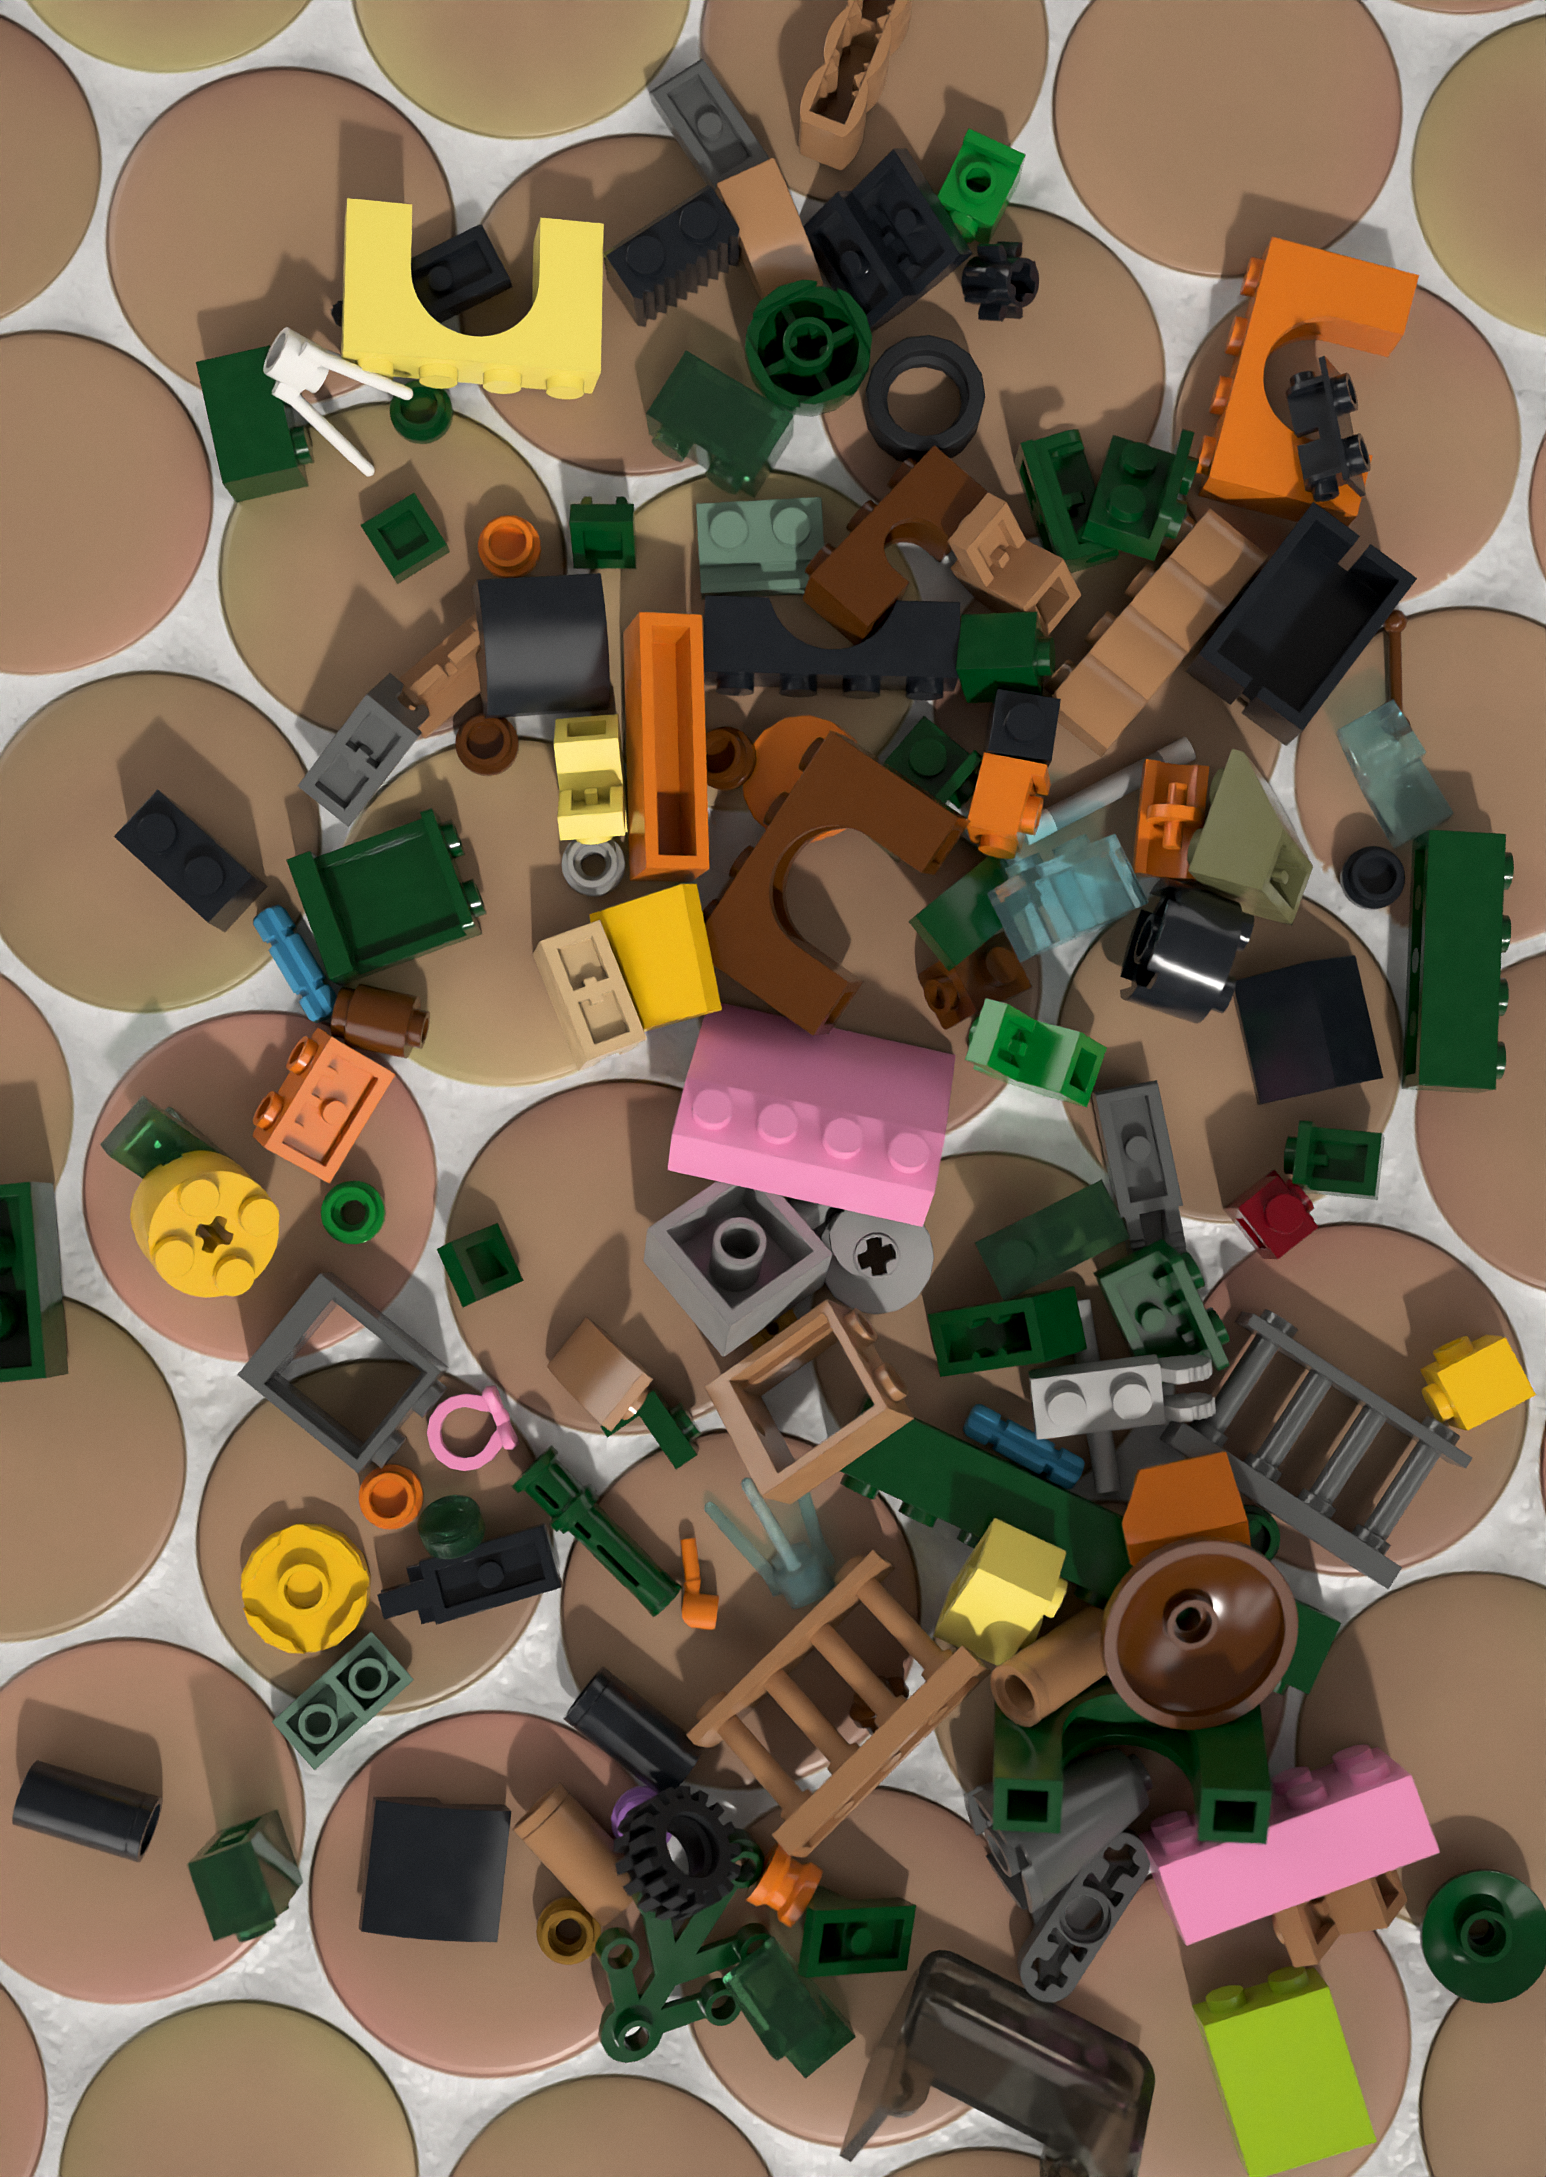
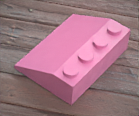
[667,1003,956,1227]

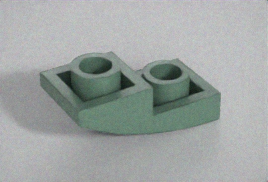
[272,1631,414,1771]

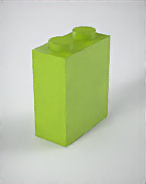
[1192,1966,1377,2177]

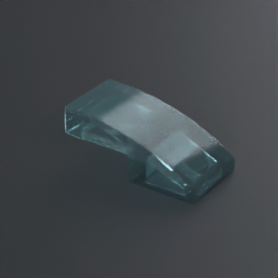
[1336,699,1454,849]

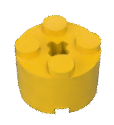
[130,1150,280,1297]

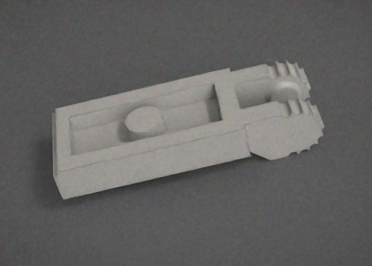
[1028,1354,1216,1440]

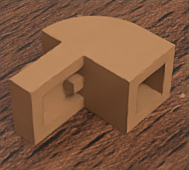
[948,493,1081,637]
[1272,1869,1408,1968]

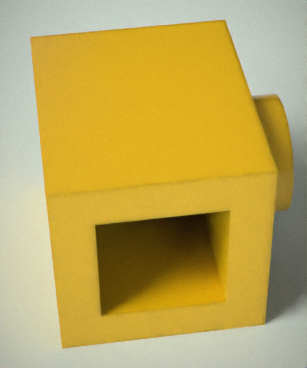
[1420,1334,1536,1431]

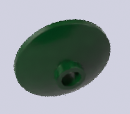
[1420,1869,1546,2004]

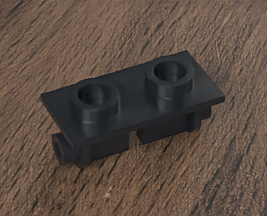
[1286,356,1371,502]

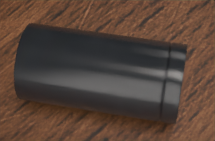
[563,1666,705,1794]
[12,1760,163,1863]

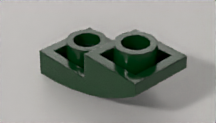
[908,856,1036,971]

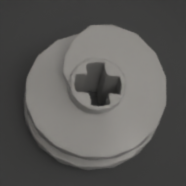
[820,1209,934,1314]

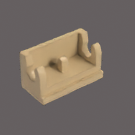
[533,920,647,1071]

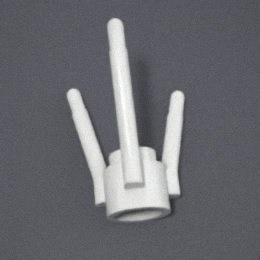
[263,327,413,476]

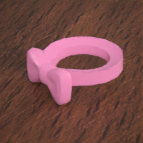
[427,1385,519,1471]

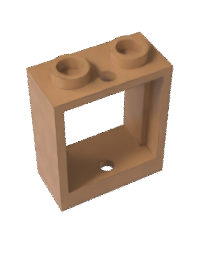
[705,1299,914,1505]

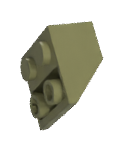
[1187,749,1313,925]

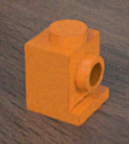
[967,752,1051,859]

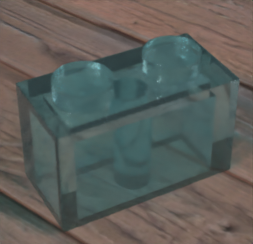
[987,834,1149,963]

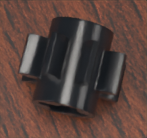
[961,241,1039,322]

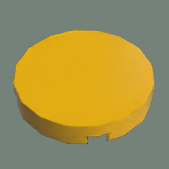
[241,1523,371,1654]

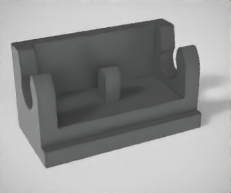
[298,673,429,827]

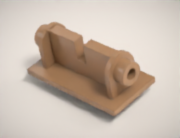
[397,613,481,739]

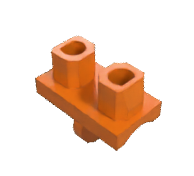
[1131,759,1209,882]

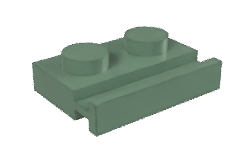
[696,497,824,600]

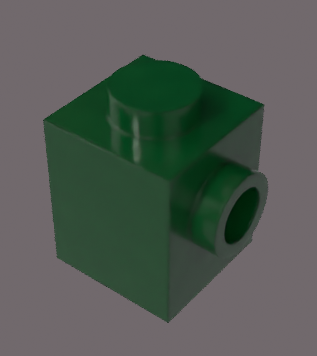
[956,612,1055,703]

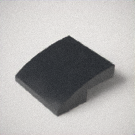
[803,148,973,333]
[472,573,610,719]
[358,1797,512,1942]

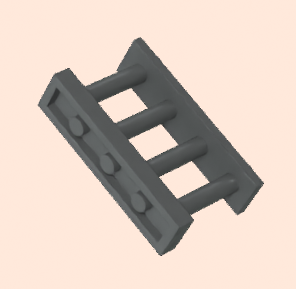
[1159,1309,1472,1590]

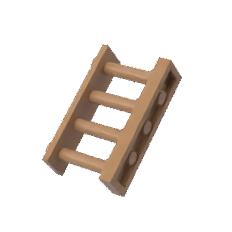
[687,1550,992,1858]

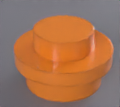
[478,515,541,578]
[359,1464,424,1530]

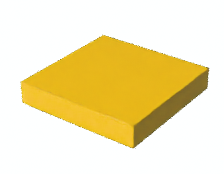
[589,884,722,1032]

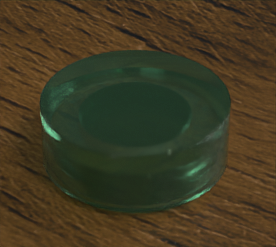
[417,1495,486,1559]

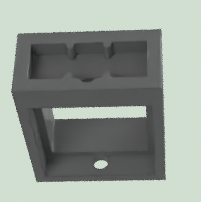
[238,1272,449,1473]

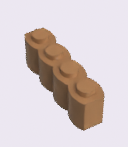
[799,0,913,170]
[1044,509,1269,757]

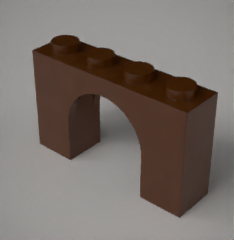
[702,730,970,1036]

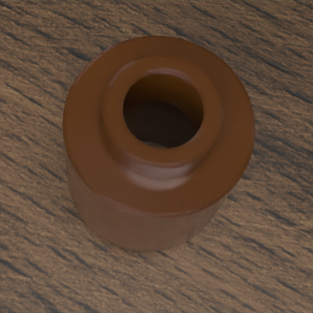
[331,984,430,1059]

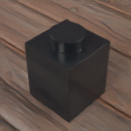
[983,689,1061,767]

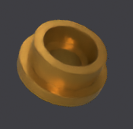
[536,1896,602,1965]

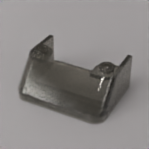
[839,1950,1155,2177]

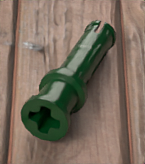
[511,1445,682,1617]

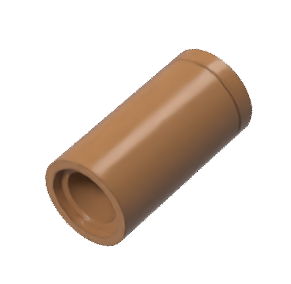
[990,1606,1107,1727]
[513,1782,633,1927]

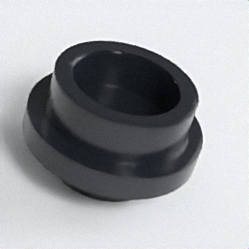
[1340,846,1405,910]

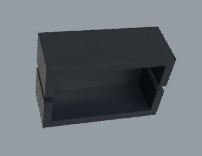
[1185,502,1417,746]

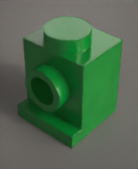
[937,128,1026,244]

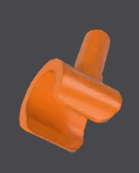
[680,1538,719,1630]

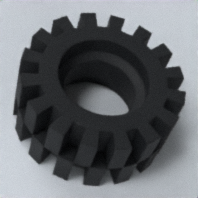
[613,1785,741,1922]

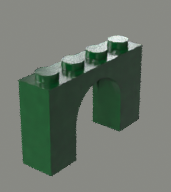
[992,1676,1272,1844]

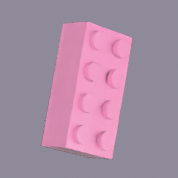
[1138,1745,1439,1945]

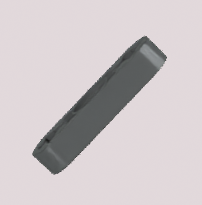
[1017,1827,1150,2002]

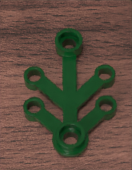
[595,1828,777,2063]

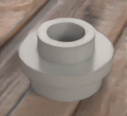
[562,839,625,897]

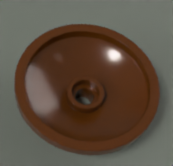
[1100,1536,1298,1730]

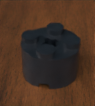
[1120,877,1255,1024]

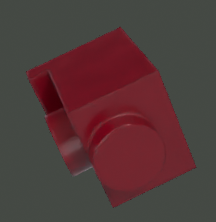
[1223,1170,1318,1259]

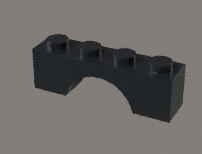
[703,596,960,701]

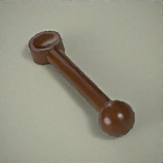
[1383,609,1411,741]

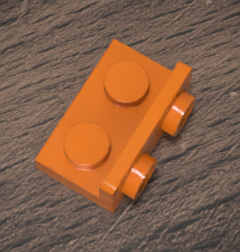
[253,1028,396,1184]

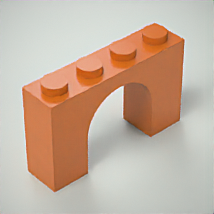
[1196,237,1419,527]

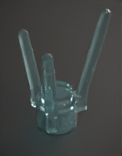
[704,1477,835,1610]

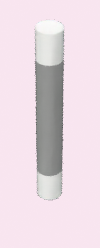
[1024,737,1196,845]

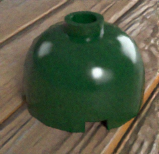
[745,279,872,417]

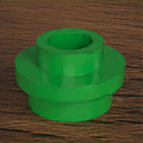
[321,1181,386,1244]

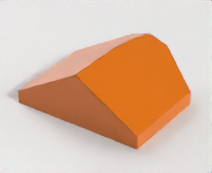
[1122,1451,1251,1566]

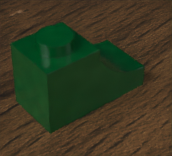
[928,1286,1087,1377]

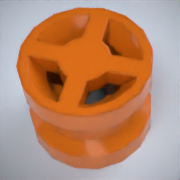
[745,1842,823,1927]

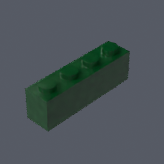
[1402,829,1514,1093]

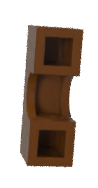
[802,445,989,646]

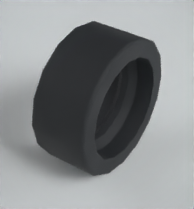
[864,335,985,462]

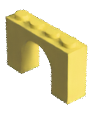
[341,198,604,399]

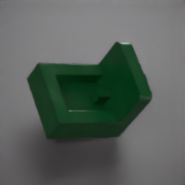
[1284,1120,1385,1200]
[600,1386,702,1470]

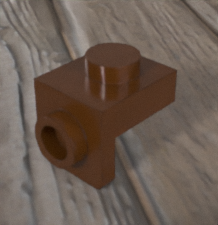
[918,931,1032,1030]

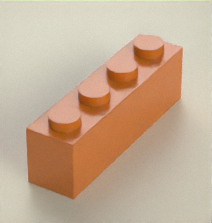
[623,612,710,882]

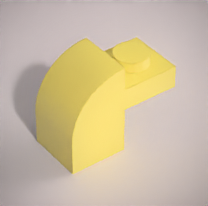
[554,714,628,845]

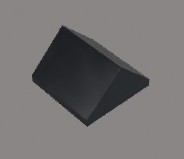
[1233,955,1383,1105]

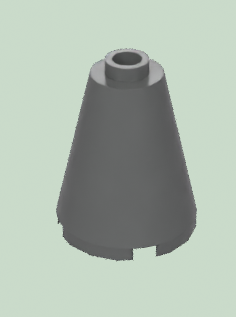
[964,1748,1153,1913]

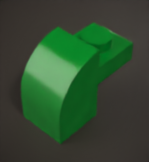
[965,998,1107,1108]

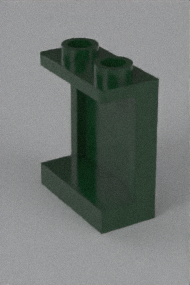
[286,808,487,986]

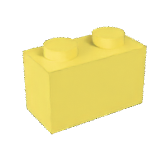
[933,1518,1068,1666]

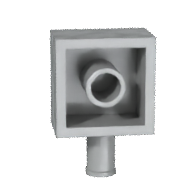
[643,1181,842,1357]

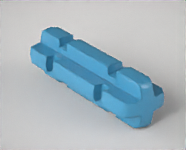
[253,904,337,1023]
[963,1404,1085,1489]

